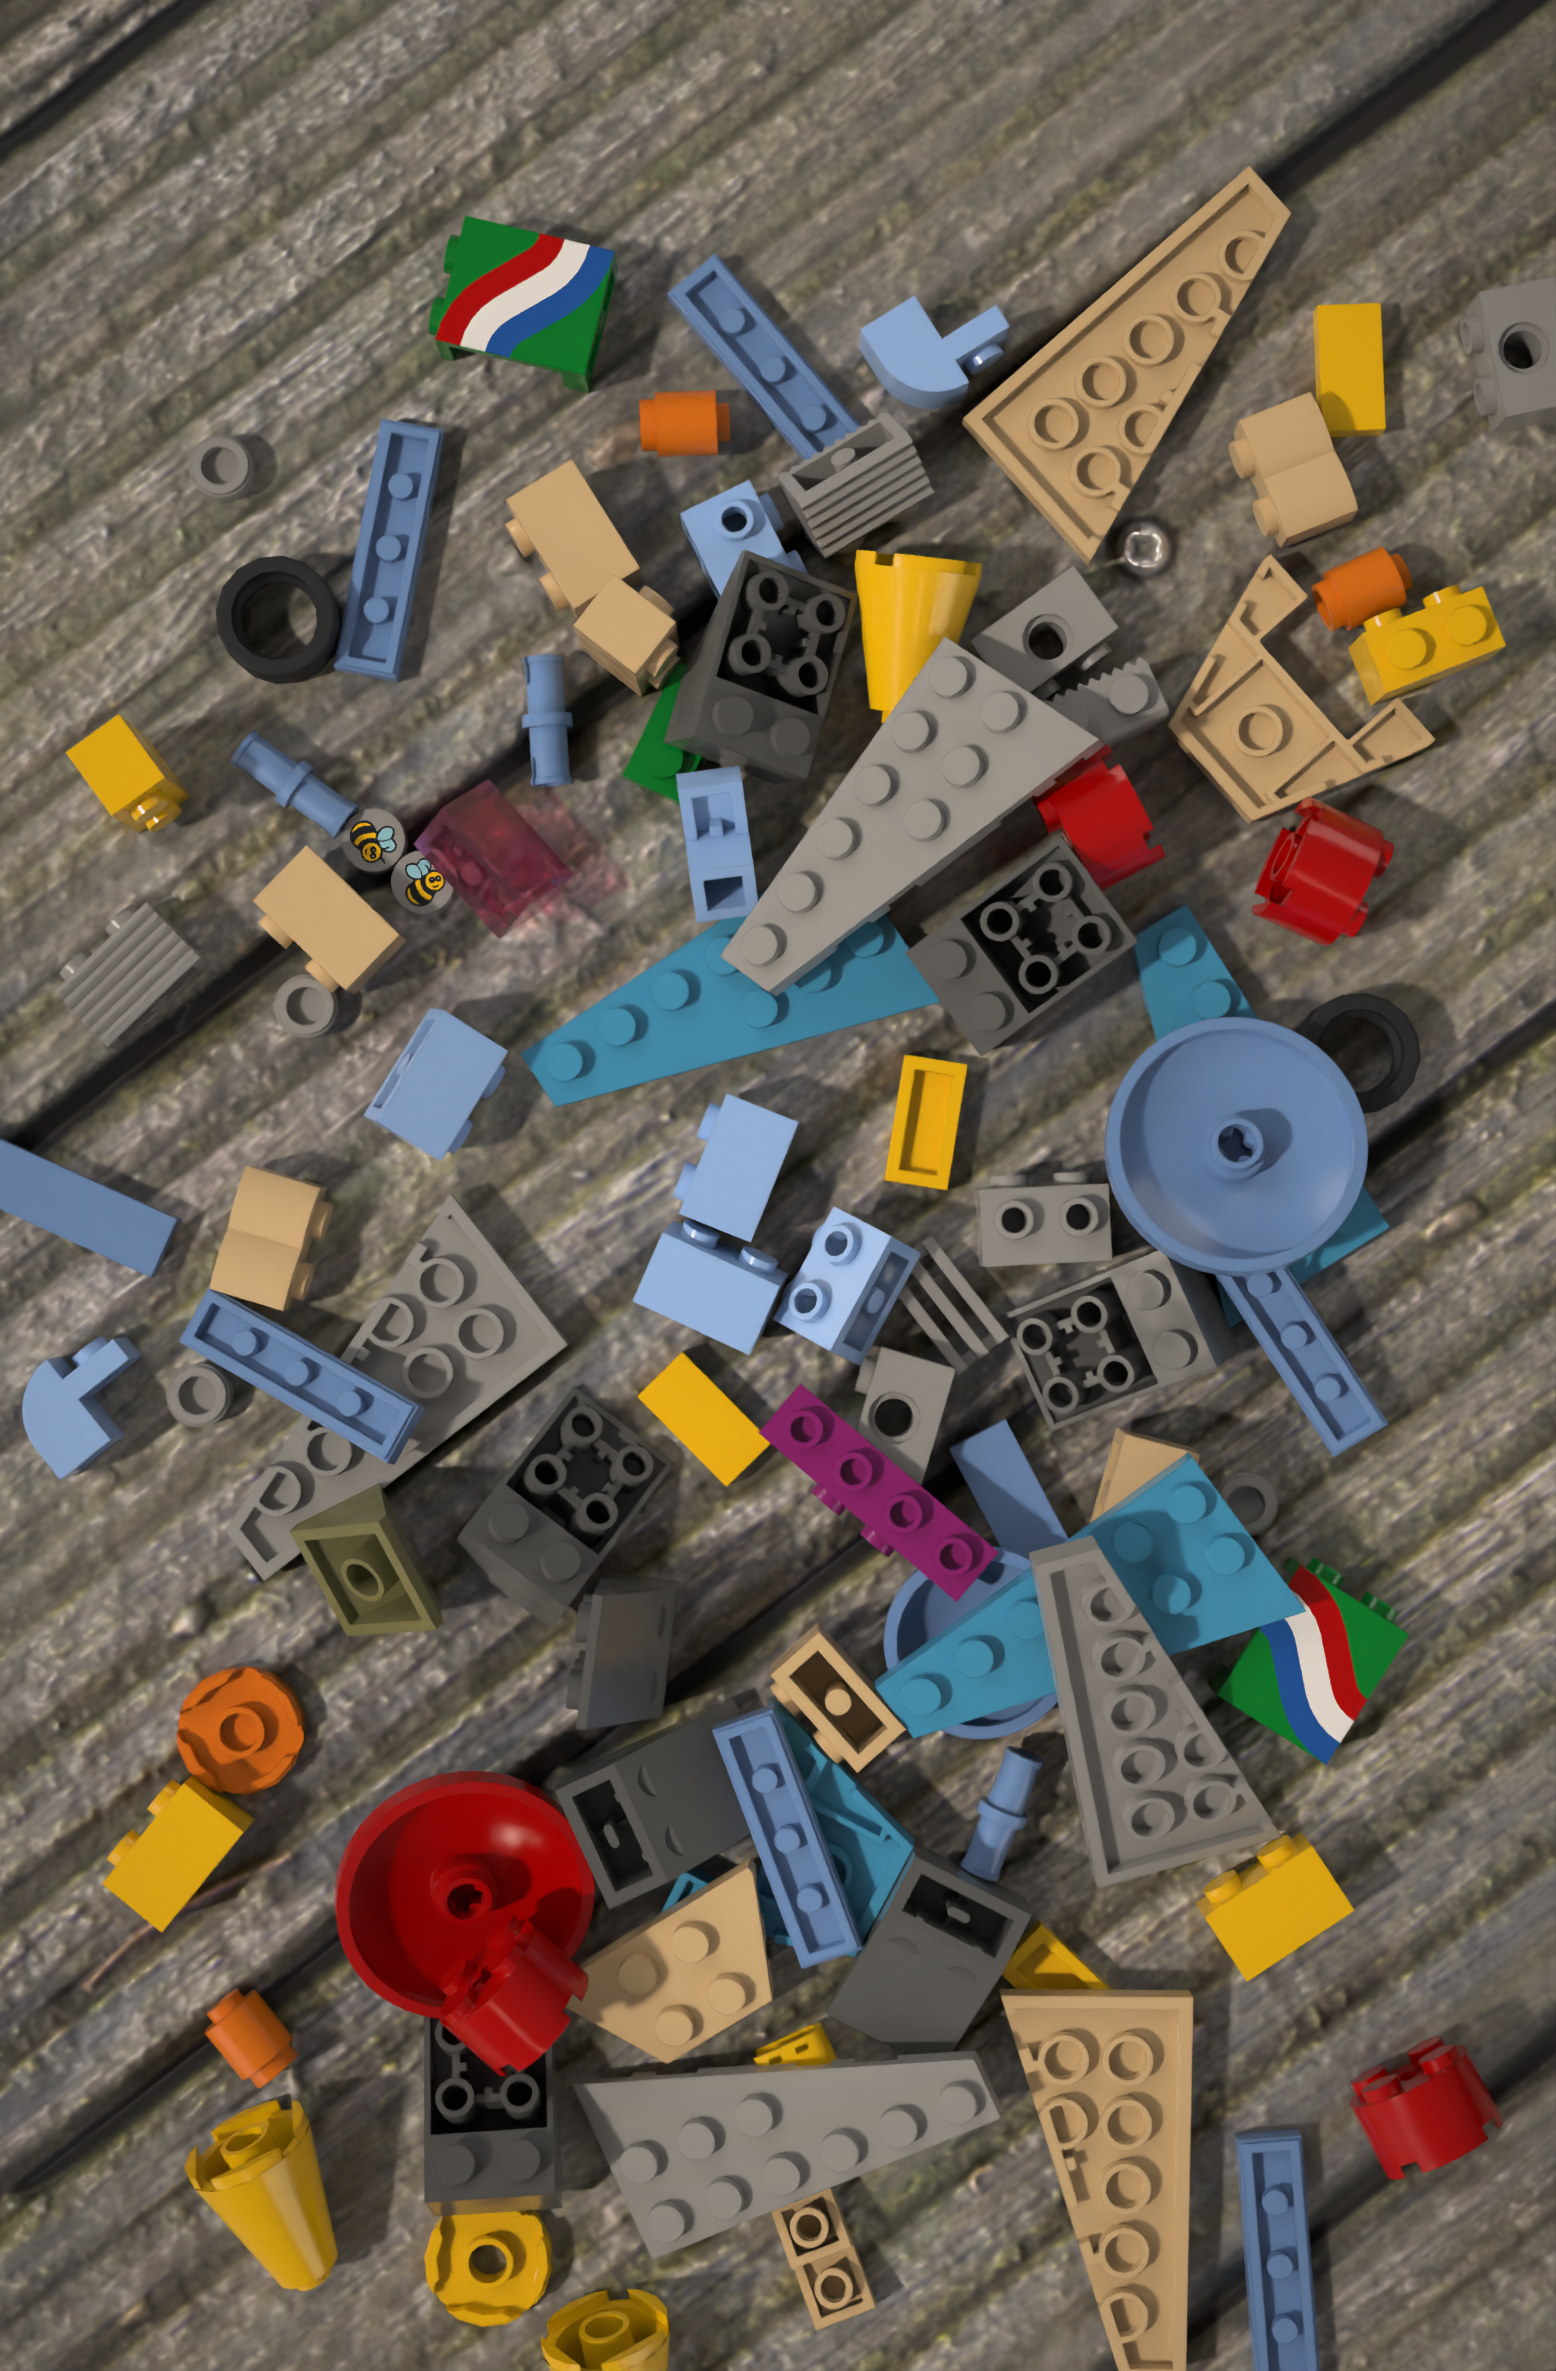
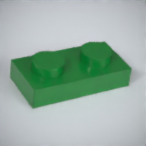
[622,663,704,806]

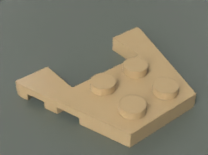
[1165,554,1436,824]

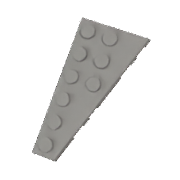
[720,637,1104,996]
[225,1193,569,1581]
[1028,1535,1281,1888]
[572,2050,1003,2260]

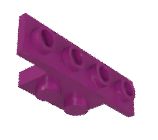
[759,1383,999,1602]

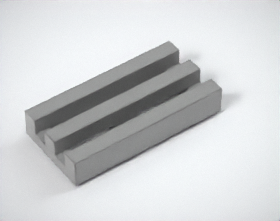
[898,1236,1009,1375]

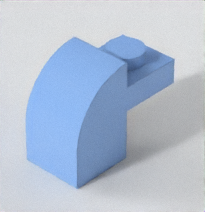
[859,295,1010,409]
[676,765,758,923]
[22,1336,142,1480]

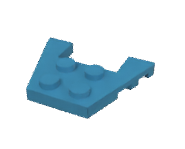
[659,1698,915,1957]

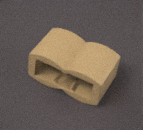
[1229,392,1358,549]
[210,1165,333,1311]

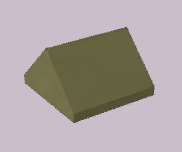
[290,1483,444,1636]

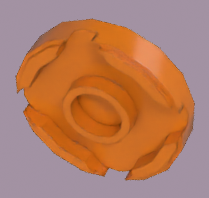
[177,1666,306,1795]

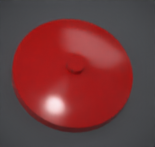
[334,1771,595,2019]

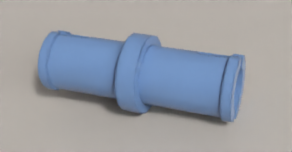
[522,654,573,787]
[231,730,358,839]
[960,1745,1044,1881]

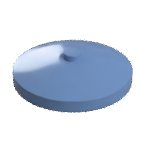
[1104,1017,1368,1276]

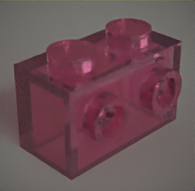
[414,779,574,940]

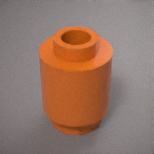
[639,390,731,457]
[1311,546,1412,632]
[204,1988,298,2089]

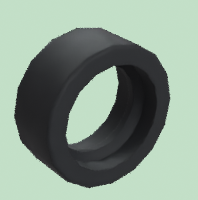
[216,556,342,684]
[1297,993,1420,1114]

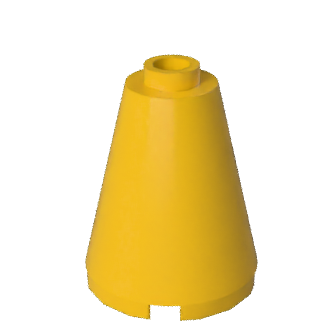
[854,550,982,723]
[184,2100,338,2291]
[541,2289,670,2371]

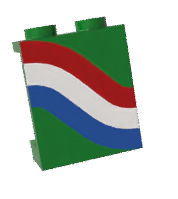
[429,215,618,393]
[1208,1557,1409,1765]

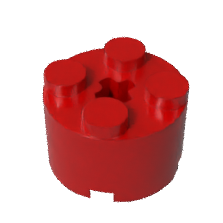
[1032,744,1166,891]
[1252,797,1394,946]
[439,1913,589,2076]
[1350,2036,1504,2180]

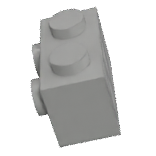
[975,1172,1112,1267]

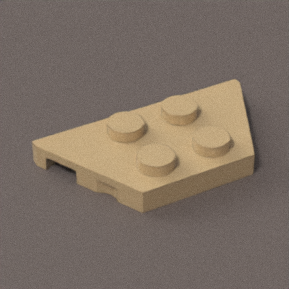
[566,1857,775,2064]

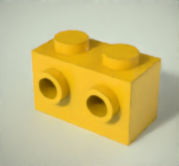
[1348,584,1506,706]

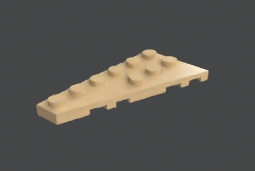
[962,166,1291,566]
[998,1988,1193,2371]

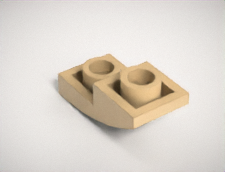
[771,2187,877,2331]

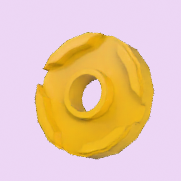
[424,2210,553,2327]

